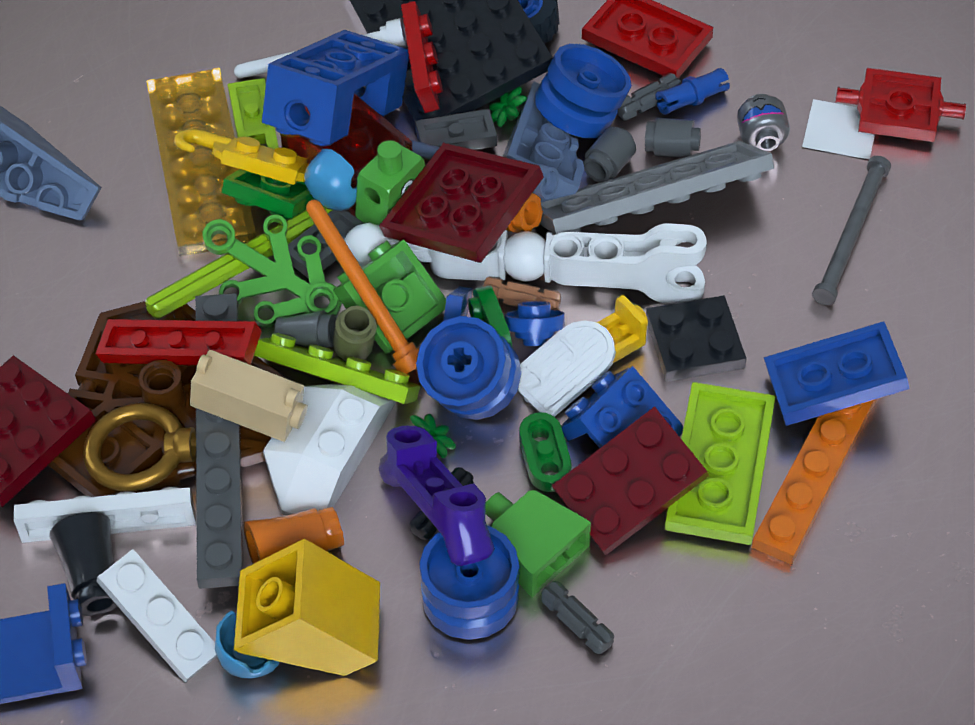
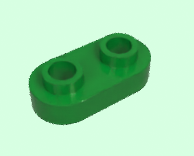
[468,285,513,348]
[519,412,572,492]

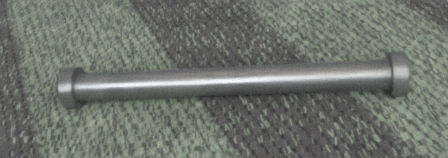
[812,156,891,305]

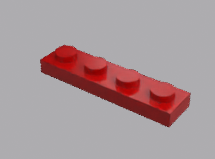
[95,319,262,365]

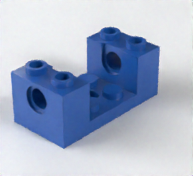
[262,30,409,146]

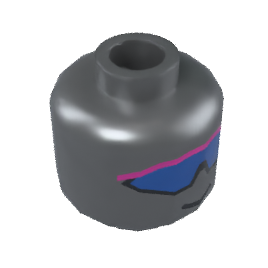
[737,94,790,151]

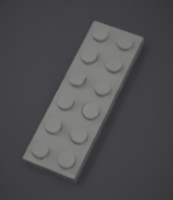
[540,141,774,234]

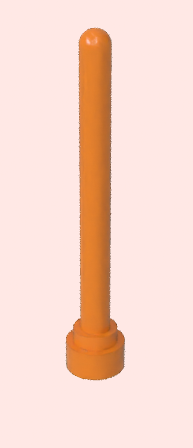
[306,200,419,374]

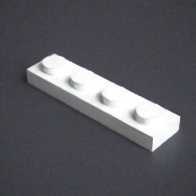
[14,487,196,543]

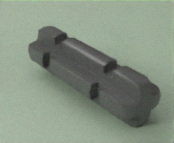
[617,73,681,121]
[541,581,614,654]

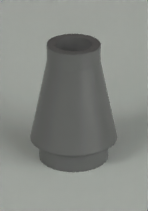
[275,310,336,348]

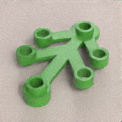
[203,214,342,328]

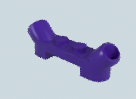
[378,425,495,566]

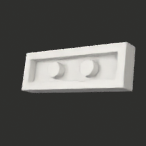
[96,549,217,683]

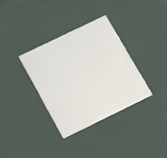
[802,99,875,160]

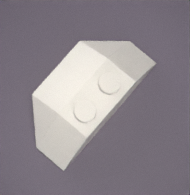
[263,383,396,516]

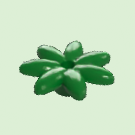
[489,86,527,128]
[410,414,456,458]

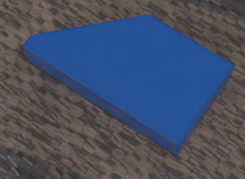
[444,287,473,320]

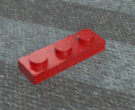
[401,1,443,113]

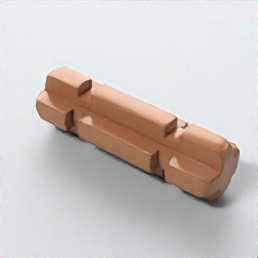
[483,276,561,310]

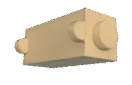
[190,349,308,442]

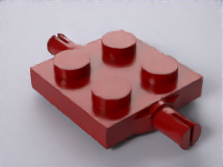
[835,68,966,142]

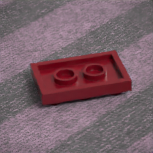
[552,406,709,556]

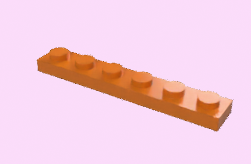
[751,399,877,565]

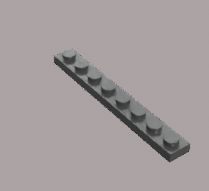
[195,293,243,589]

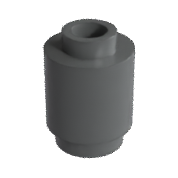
[645,118,701,158]
[583,127,636,182]

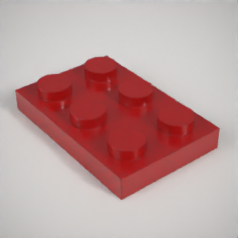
[581,0,714,78]

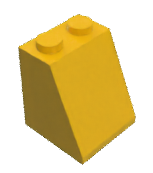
[234,538,380,676]

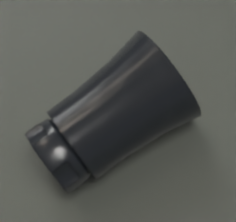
[49,512,118,616]

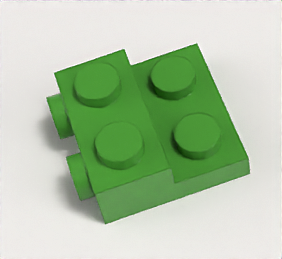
[333,239,446,354]

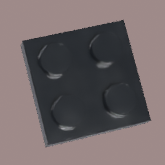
[646,295,747,382]

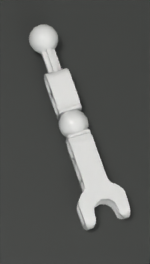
[344,222,707,304]

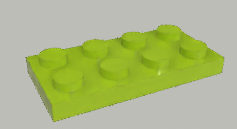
[665,382,775,545]

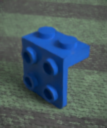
[561,366,683,448]
[0,583,87,704]

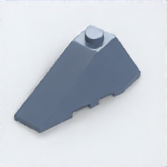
[502,81,584,202]
[0,106,102,221]

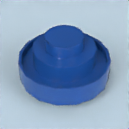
[504,301,565,346]

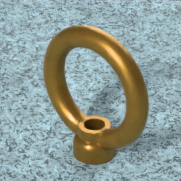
[83,403,196,491]

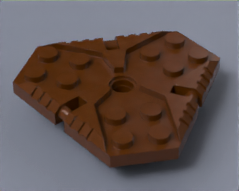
[48,301,285,497]

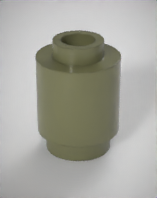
[333,306,377,361]

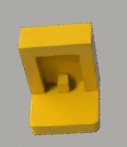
[597,295,648,363]

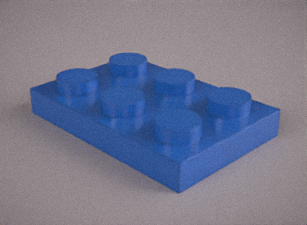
[764,321,910,426]

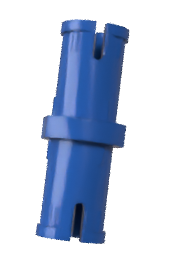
[655,68,730,115]

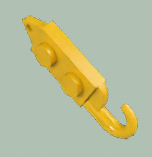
[174,129,309,185]

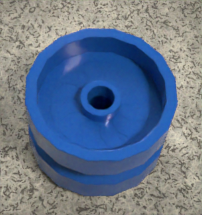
[535,44,632,138]
[416,316,521,420]
[419,525,519,640]

